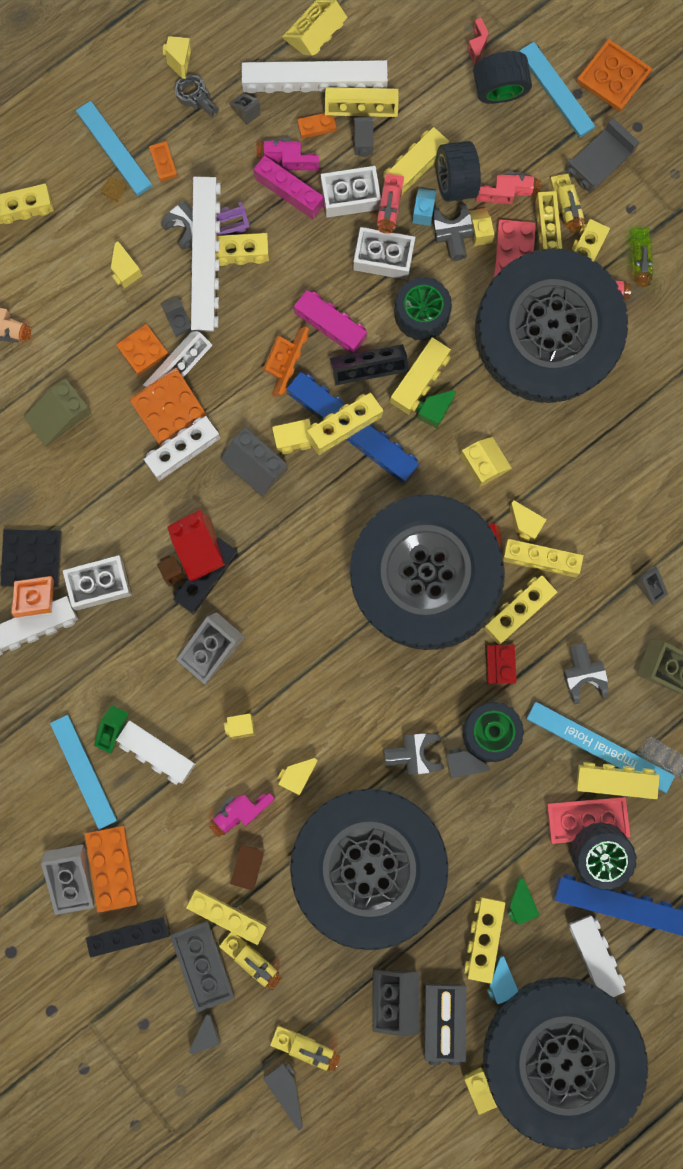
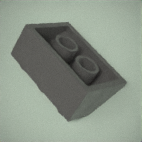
[221,427,288,497]
[373,970,419,1036]

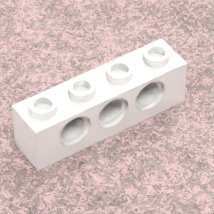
[144,416,220,481]

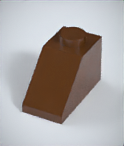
[157,555,186,587]

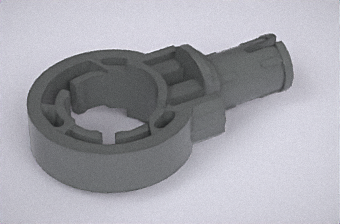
[175,74,219,117]

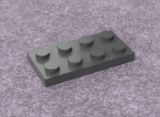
[170,921,235,1013]

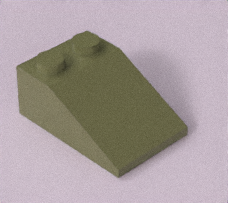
[24,378,91,446]
[637,639,683,695]

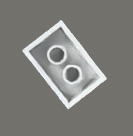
[321,166,381,218]
[353,227,415,280]
[63,555,132,611]

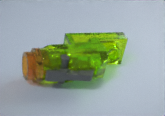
[630,228,653,287]

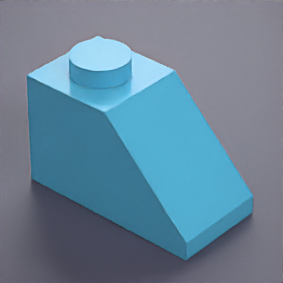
[412,188,436,226]
[487,955,519,1004]

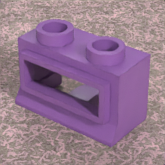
[217,202,250,236]

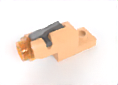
[0,308,32,342]

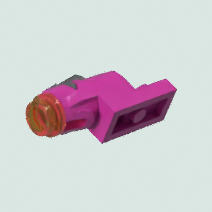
[257,137,319,171]
[209,793,275,837]

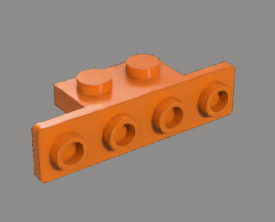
[263,327,309,397]

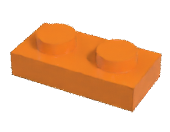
[297,113,337,139]
[149,141,178,182]

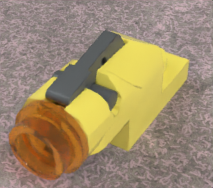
[550,173,585,232]
[219,932,282,990]
[270,1025,341,1071]

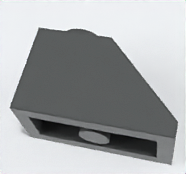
[354,117,374,157]
[446,748,490,779]

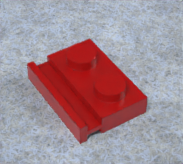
[486,645,516,685]

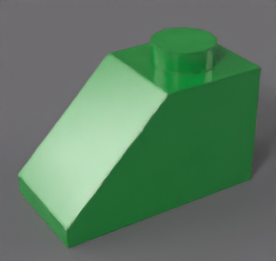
[417,390,456,429]
[94,705,129,754]
[507,877,540,925]

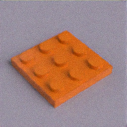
[576,39,653,112]
[129,368,207,447]

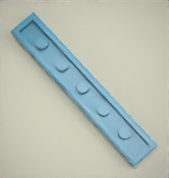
[519,42,595,138]
[76,101,153,197]
[50,715,118,830]

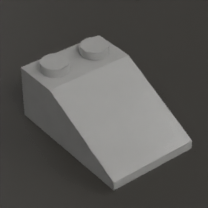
[176,612,245,685]
[41,844,94,915]

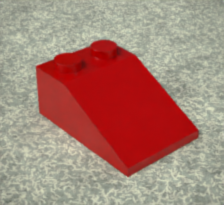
[167,510,225,582]

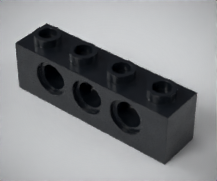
[330,344,409,386]
[173,537,238,615]
[86,916,171,958]

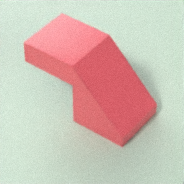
[467,18,489,65]

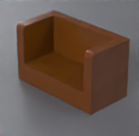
[230,845,265,891]

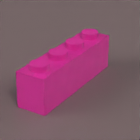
[253,155,324,219]
[294,290,367,354]

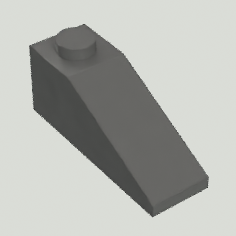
[263,1061,303,1130]

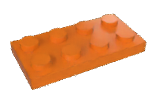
[85,826,138,913]

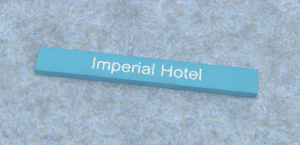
[526,702,675,793]

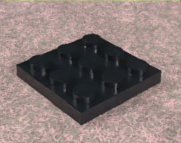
[0,529,62,588]

